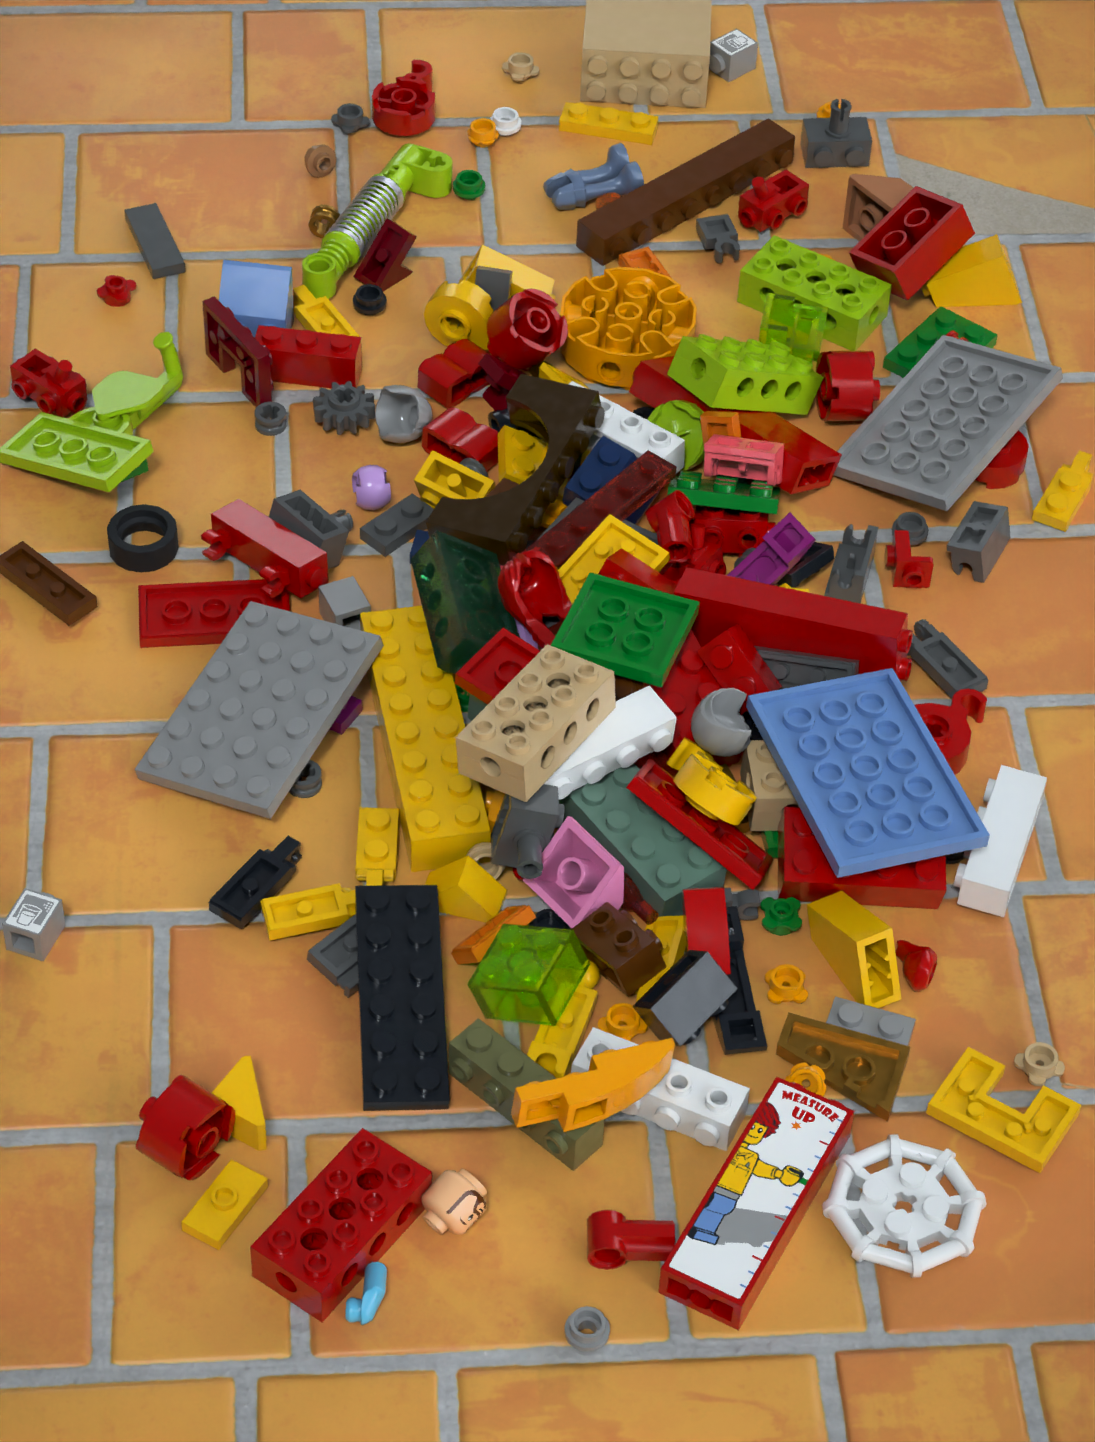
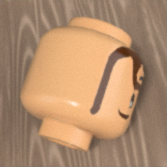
[422,1169,487,1235]

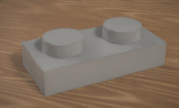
[826,997,916,1046]

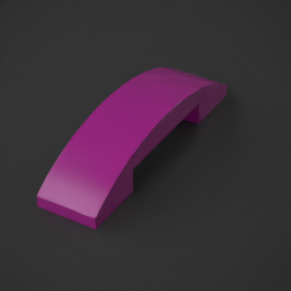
[727,512,816,585]

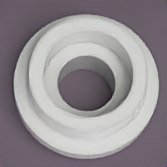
[490,107,521,136]

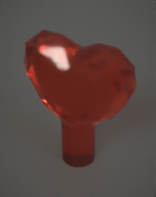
[620,872,659,925]

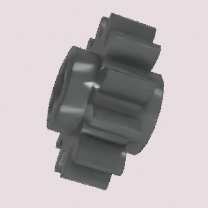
[313,381,375,435]

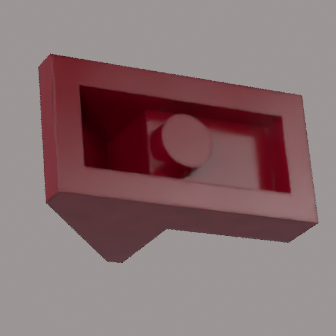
[353,218,417,292]
[478,353,527,411]

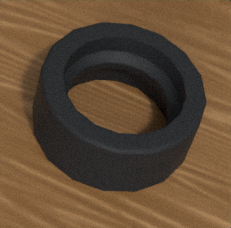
[107,504,179,573]

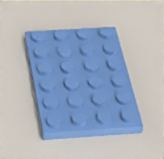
[746,668,990,878]

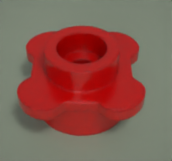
[97,275,136,307]

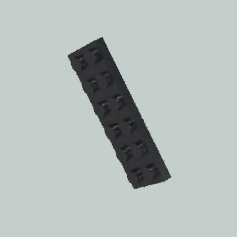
[355,885,450,1111]

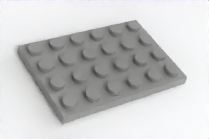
[834,335,1063,511]
[134,601,384,819]

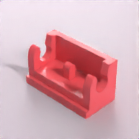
[704,434,784,486]

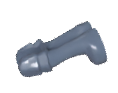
[543,143,644,210]

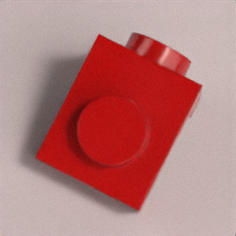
[885,530,934,588]

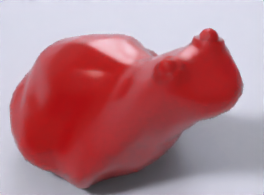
[895,940,937,992]

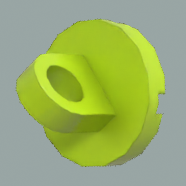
[647,400,705,471]

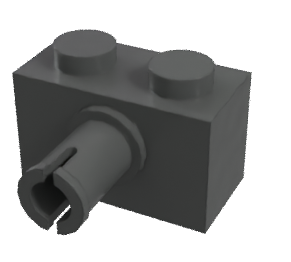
[800,99,872,168]
[269,490,353,569]
[491,784,565,879]

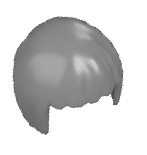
[375,385,432,443]
[691,688,751,757]

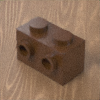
[569,902,666,997]

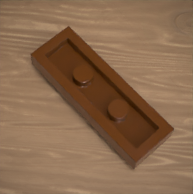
[0,541,97,626]

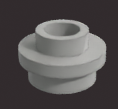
[564,1306,610,1352]

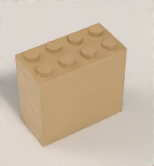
[580,0,712,108]

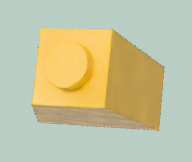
[921,234,1022,307]
[457,244,556,300]
[806,891,902,1008]

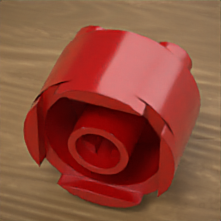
[487,288,568,371]
[816,350,880,422]
[136,1075,235,1181]

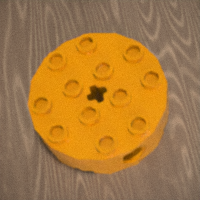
[559,267,697,390]

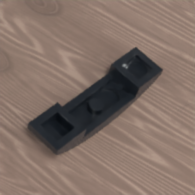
[713,906,767,1055]

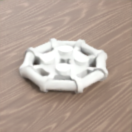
[822,1134,987,1278]

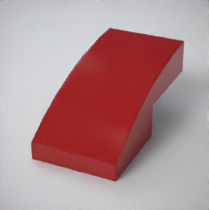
[682,887,731,974]

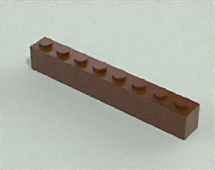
[576,118,795,266]

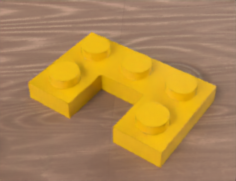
[558,514,670,605]
[926,1047,1081,1173]

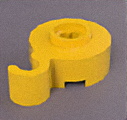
[424,280,504,362]
[666,737,757,826]

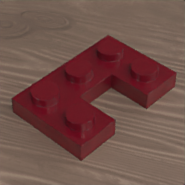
[202,296,274,407]

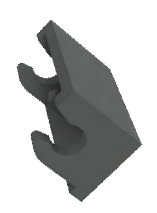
[947,501,1010,583]
[824,524,878,603]

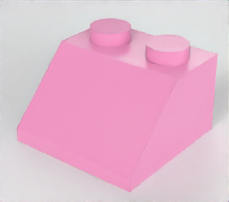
[523,816,624,928]

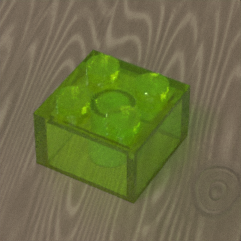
[467,924,590,1026]

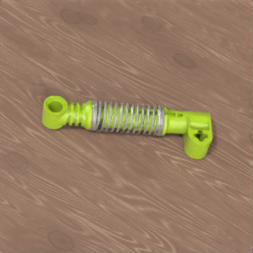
[302,143,453,299]

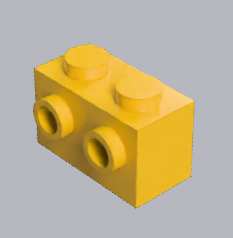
[414,450,496,508]

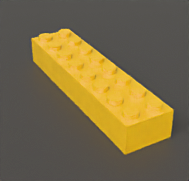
[360,604,491,873]

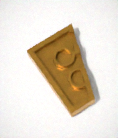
[776,1013,910,1122]

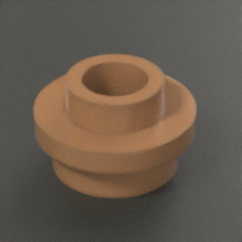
[304,145,336,177]

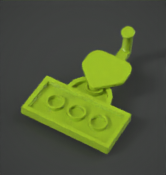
[0,332,183,492]

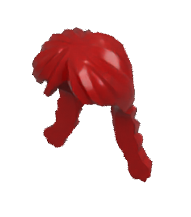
[498,550,572,649]

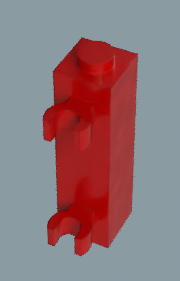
[201,499,329,598]

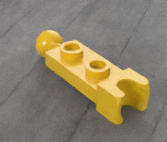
[527,959,600,1078]

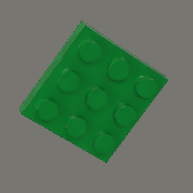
[667,471,780,514]
[551,572,700,687]

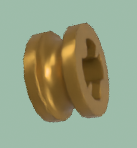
[308,205,340,238]

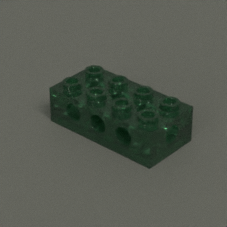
[410,530,520,674]

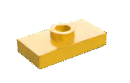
[181,1159,268,1250]

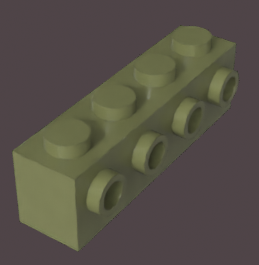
[449,1018,604,1171]

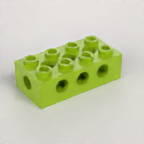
[737,235,892,351]
[667,334,824,415]

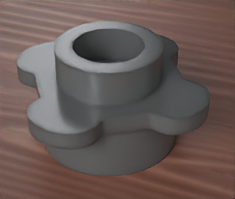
[331,104,369,133]

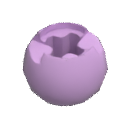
[352,465,391,511]

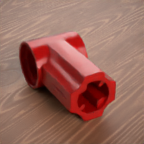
[646,490,695,563]
[587,1210,675,1270]

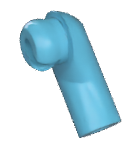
[345,1262,387,1325]

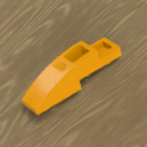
[511,1038,675,1132]

